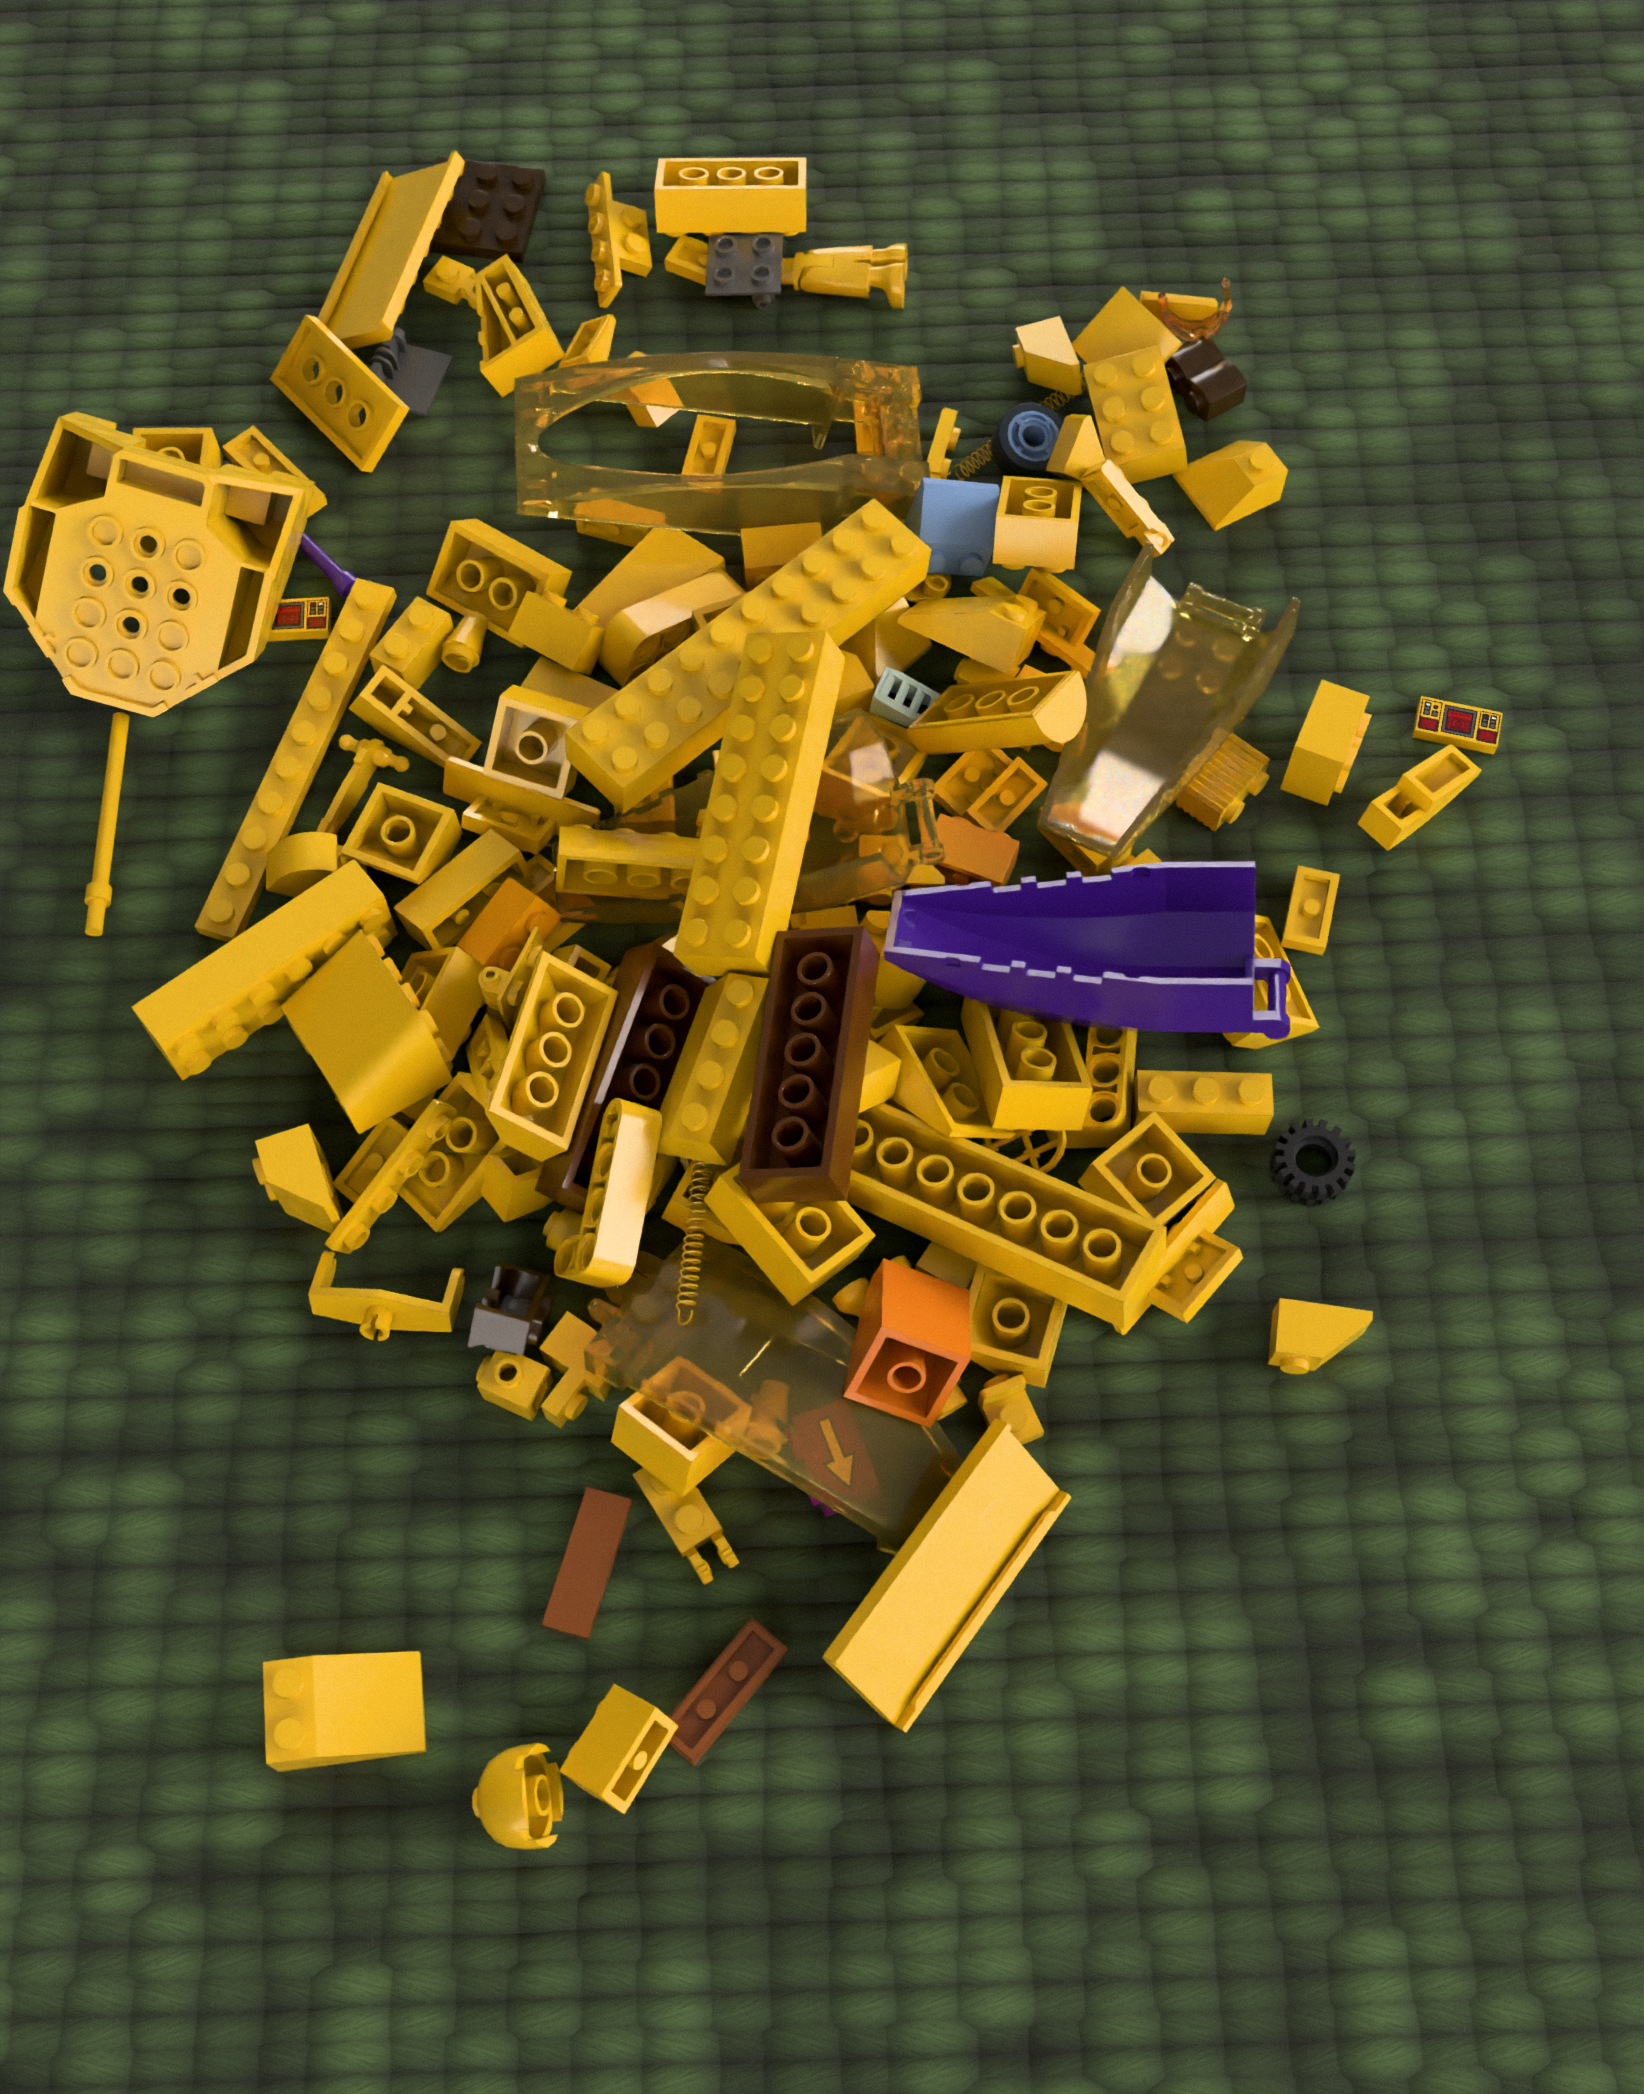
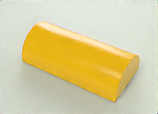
[906,670,1087,755]

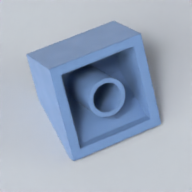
[904,477,1000,577]

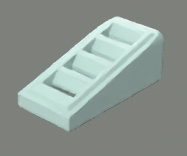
[869,666,941,728]

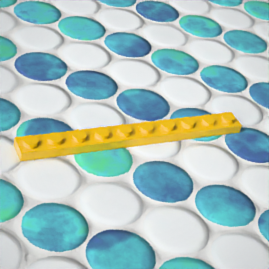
[194,578,397,942]

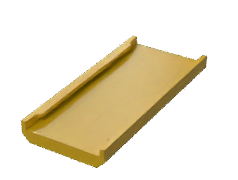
[318,151,465,350]
[822,1418,1071,1733]

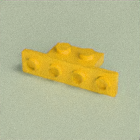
[585,171,652,309]
[970,567,1112,681]
[443,756,600,855]
[325,1099,457,1254]
[1113,1179,1243,1335]

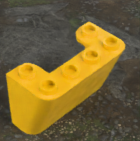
[280,929,453,1134]

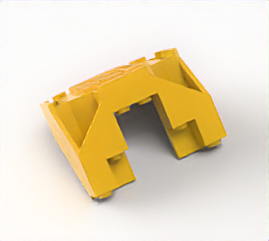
[3,411,315,718]

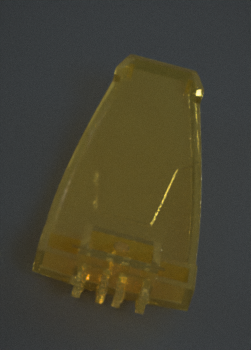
[584,1231,964,1555]

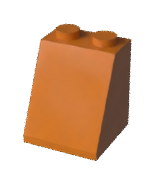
[843,1258,971,1428]

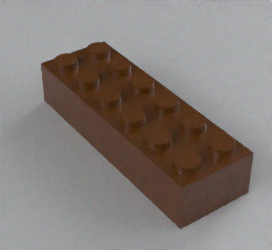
[738,926,880,1203]
[534,942,717,1215]

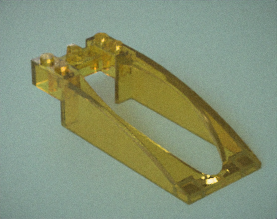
[514,352,931,537]

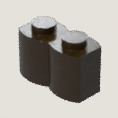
[1164,334,1247,422]

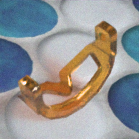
[1158,278,1232,342]

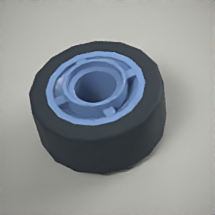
[990,402,1063,479]

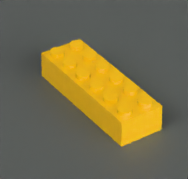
[132,859,398,1081]

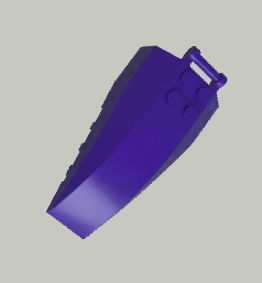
[884,861,1291,1040]

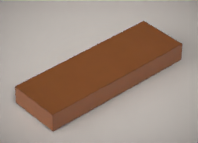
[541,1487,633,1641]
[668,1617,789,1767]

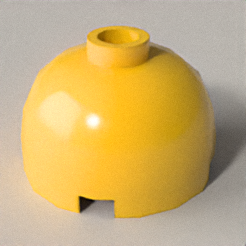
[472,1743,563,1850]

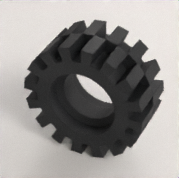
[1269,1119,1356,1207]

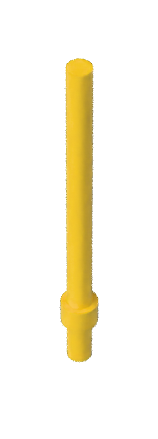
[84,712,130,937]

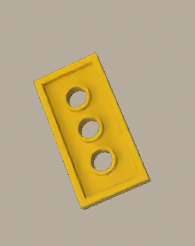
[270,315,410,473]

